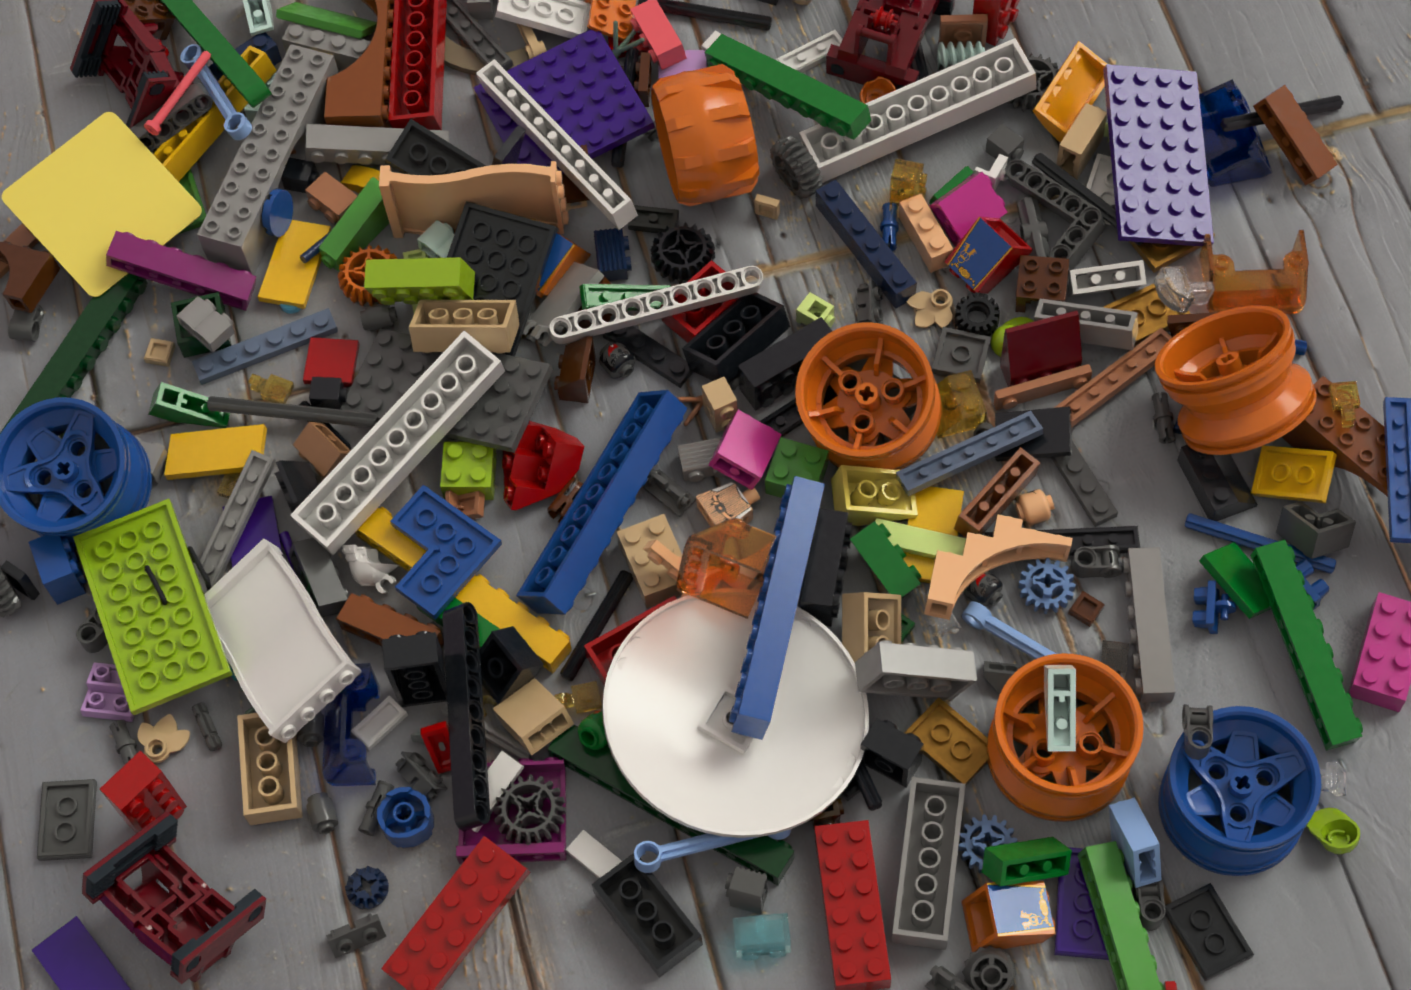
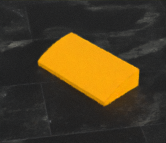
[1032,41,1107,143]

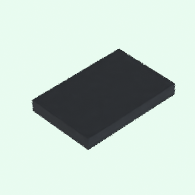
[995,406,1072,462]
[1165,883,1254,981]

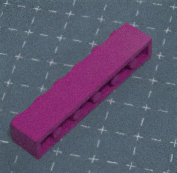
[106,231,256,311]

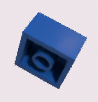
[28,535,87,605]

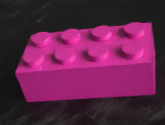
[1348,592,1411,712]

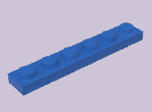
[1383,397,1411,543]

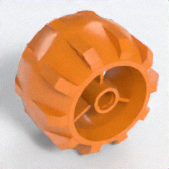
[651,64,760,207]

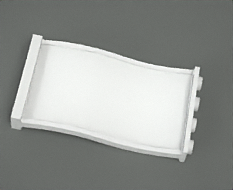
[204,539,362,743]

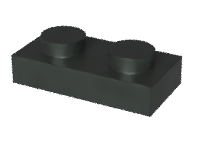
[628,205,679,233]

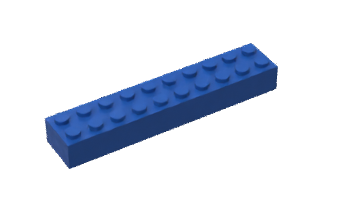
[516,390,688,615]
[729,476,825,740]

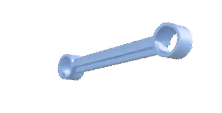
[180,44,252,140]
[961,601,1056,659]
[634,829,792,873]

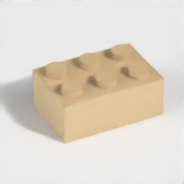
[617,514,684,609]

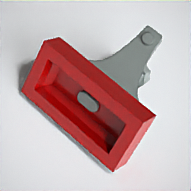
[410,721,451,774]

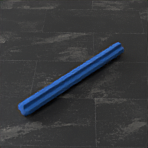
[1185,513,1336,574]

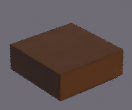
[1068,591,1105,627]

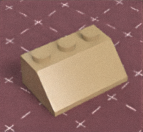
[842,592,901,663]

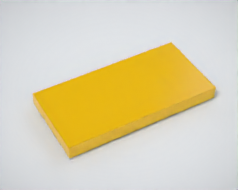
[258,220,331,309]
[164,424,267,480]
[903,486,964,583]

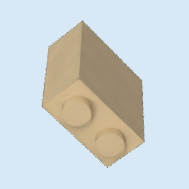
[1056,103,1107,180]
[493,678,574,755]

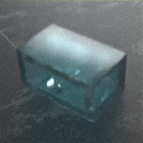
[733,913,791,961]

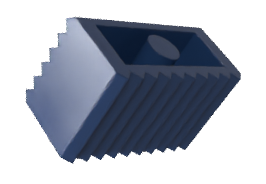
[594,228,632,281]

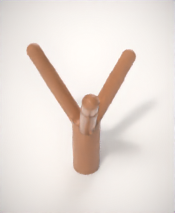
[676,395,703,426]

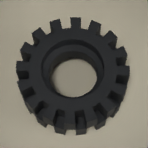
[954,293,1000,337]

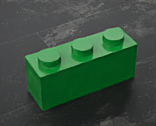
[850,521,922,599]
[982,836,1072,887]

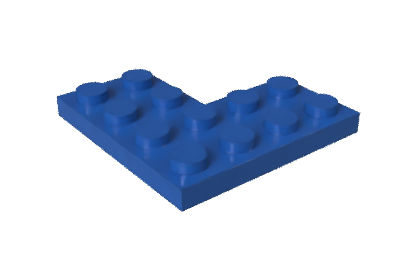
[390,485,502,620]

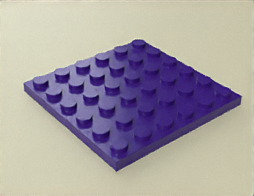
[473,29,655,174]

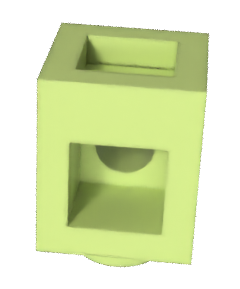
[796,292,835,328]

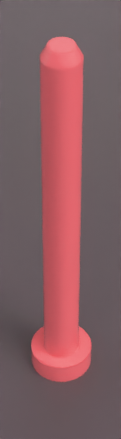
[144,51,211,136]

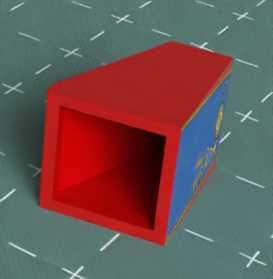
[944,217,1033,294]

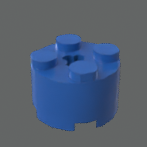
[377,787,434,848]

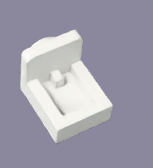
[974,154,1008,191]

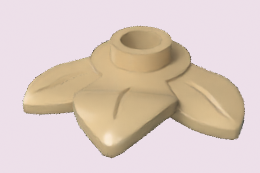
[907,289,953,329]
[137,714,190,763]

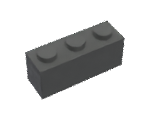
[289,538,349,617]

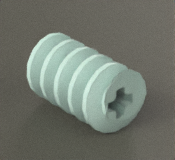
[937,41,985,70]

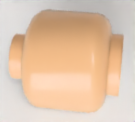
[1015,489,1055,526]

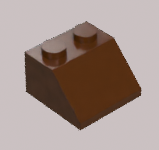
[554,336,596,403]

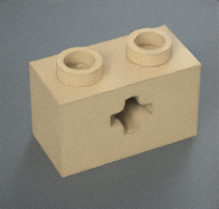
[702,377,738,433]

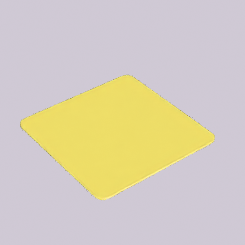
[2,112,202,297]

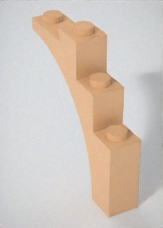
[924,514,1073,620]

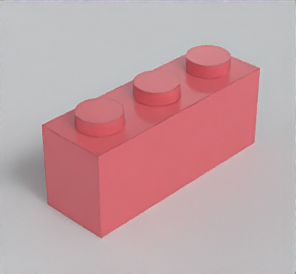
[630,0,686,70]

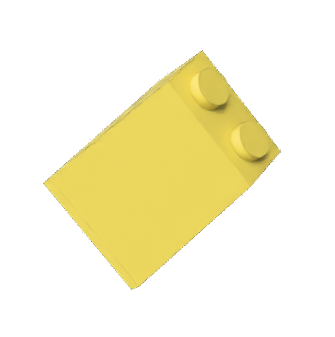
[831,465,918,526]

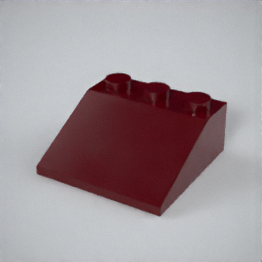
[1000,311,1082,387]

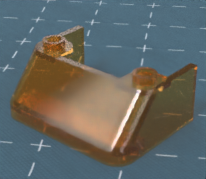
[1200,230,1309,314]
[676,518,777,619]

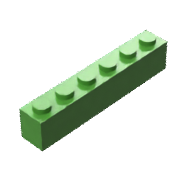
[1077,841,1165,990]

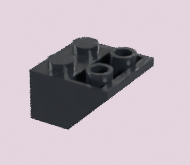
[275,460,318,513]

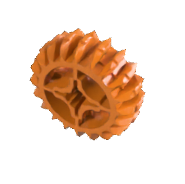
[338,245,397,307]

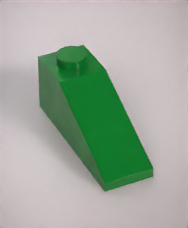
[148,382,230,428]

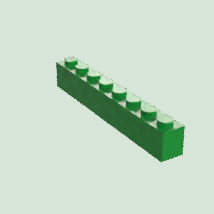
[704,34,871,140]
[1250,539,1363,751]

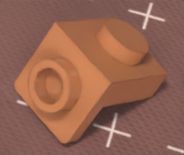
[445,490,485,520]

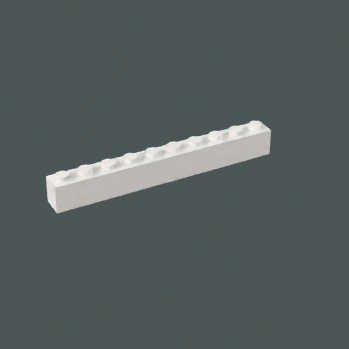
[476,59,638,230]

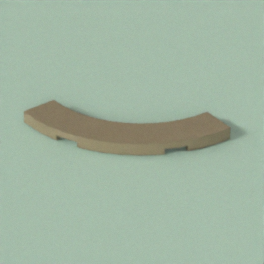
[444,35,530,75]

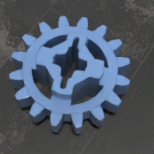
[1018,558,1076,614]
[958,814,1017,874]

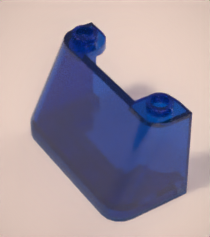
[1199,79,1272,187]
[322,663,380,786]

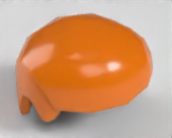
[859,76,896,104]

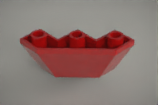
[502,421,585,511]

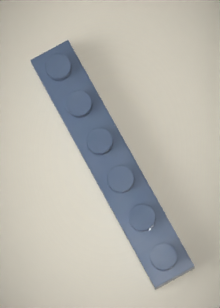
[192,308,338,385]
[896,410,1043,496]

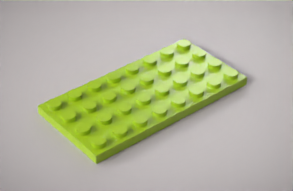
[73,498,232,715]

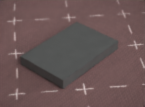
[37,779,97,861]

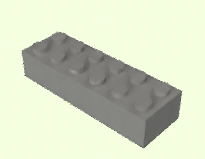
[891,777,966,950]

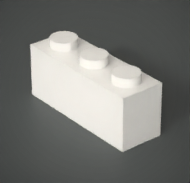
[1067,260,1147,297]

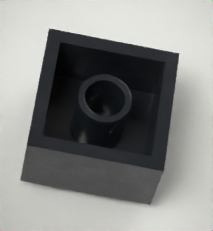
[480,626,544,704]
[861,718,924,788]

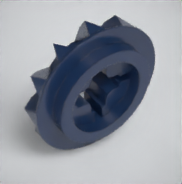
[345,865,389,909]

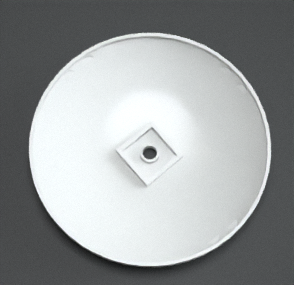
[602,589,869,838]

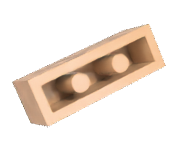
[899,194,954,273]

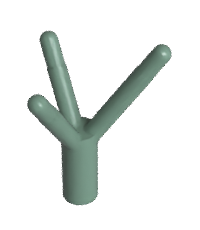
[612,21,645,59]

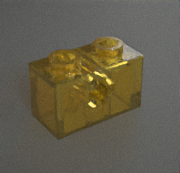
[890,159,927,206]

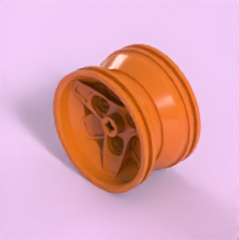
[1155,306,1317,455]
[795,322,942,470]
[987,653,1144,822]

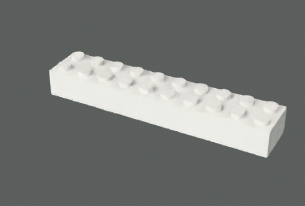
[799,38,1037,183]
[290,331,505,555]

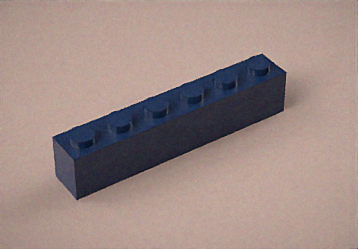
[816,179,917,309]

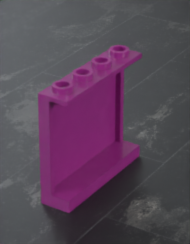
[456,757,566,864]

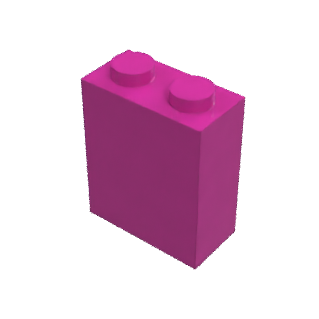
[929,172,1008,246]
[708,410,782,490]

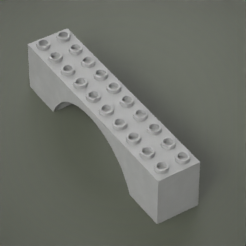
[197,44,339,275]

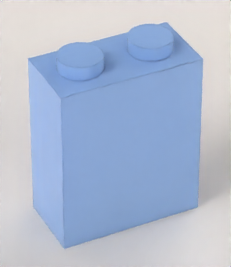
[1109,797,1162,888]

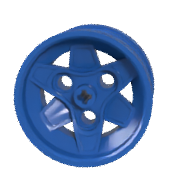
[0,397,152,550]
[1158,706,1321,876]

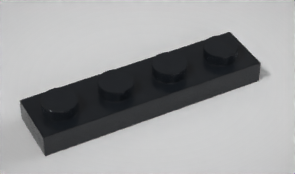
[603,319,694,388]

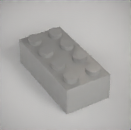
[855,640,977,700]

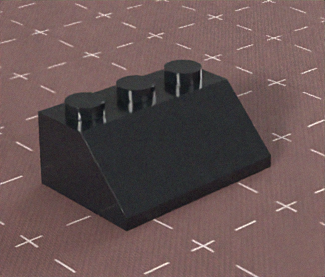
[1177,445,1258,521]

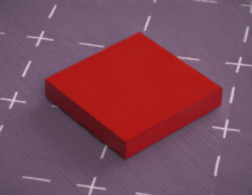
[303,337,360,387]

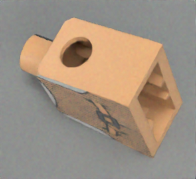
[696,482,760,544]

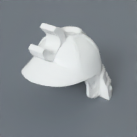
[342,545,400,594]

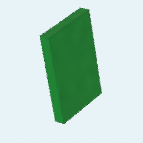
[1199,542,1271,619]

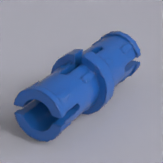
[880,202,899,251]

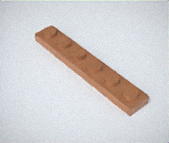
[1054,328,1172,428]

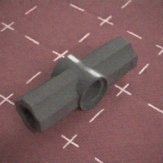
[1017,197,1050,257]

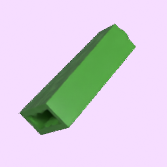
[319,177,389,272]

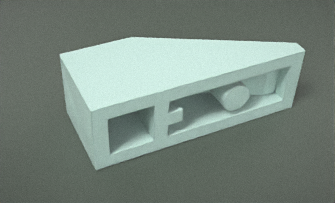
[243,0,274,36]
[1044,665,1076,752]

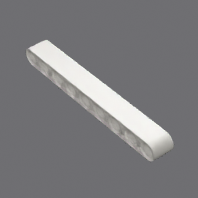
[550,266,763,344]

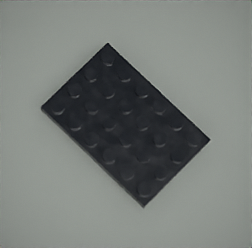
[447,201,558,356]

